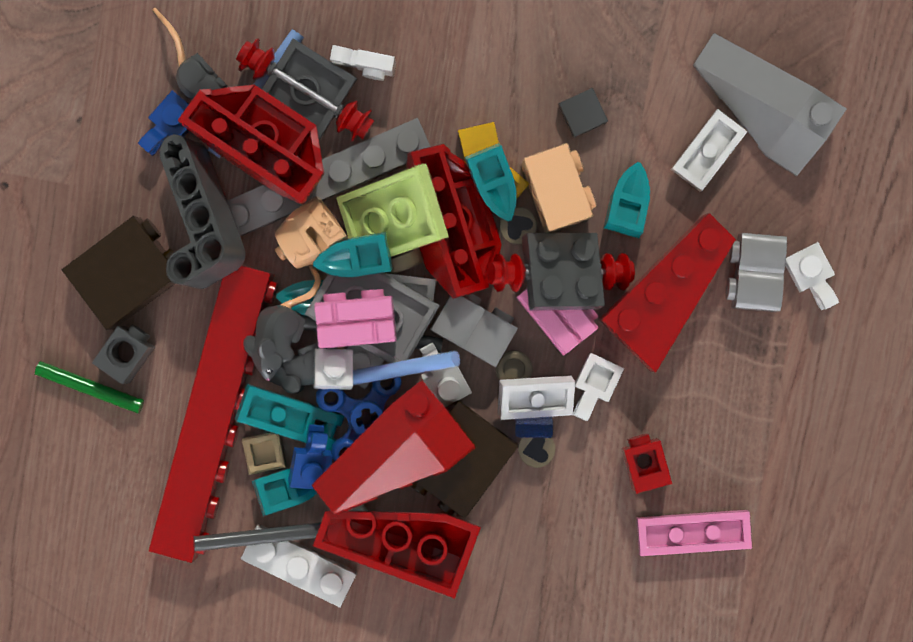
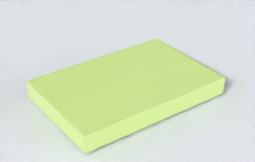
[336,164,449,257]

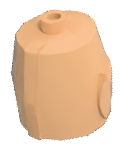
[275,196,349,269]

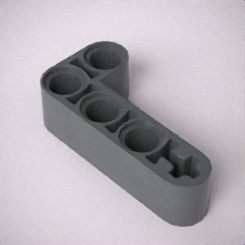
[159,134,245,289]

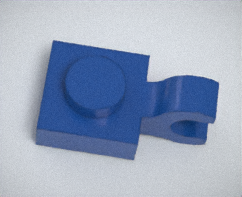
[138,90,189,156]
[288,424,333,489]

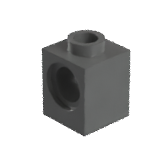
[92,324,155,385]

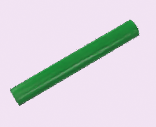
[35,361,144,414]

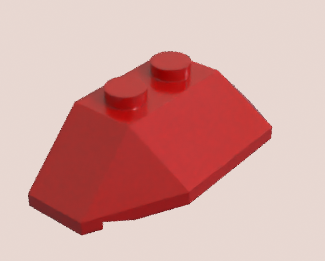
[178,85,324,205]
[406,144,502,299]

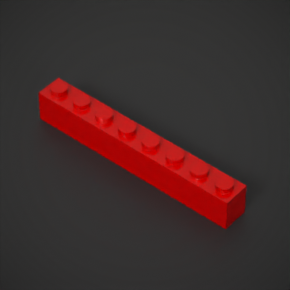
[148,265,278,563]

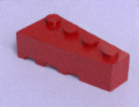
[598,213,736,373]

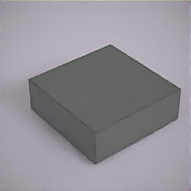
[558,88,608,138]

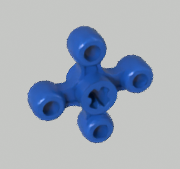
[316,377,402,462]

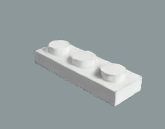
[241,524,357,607]

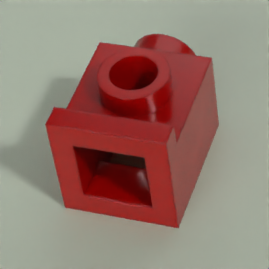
[621,434,672,494]

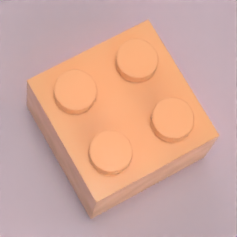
[521,143,596,233]

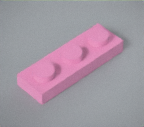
[636,510,752,556]

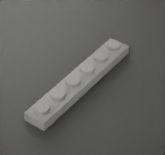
[227,118,431,237]

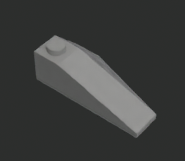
[693,33,847,176]

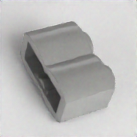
[726,233,787,312]
[431,293,518,367]

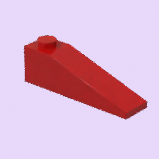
[312,380,476,515]
[313,510,481,599]

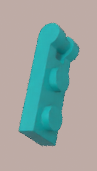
[235,384,345,450]

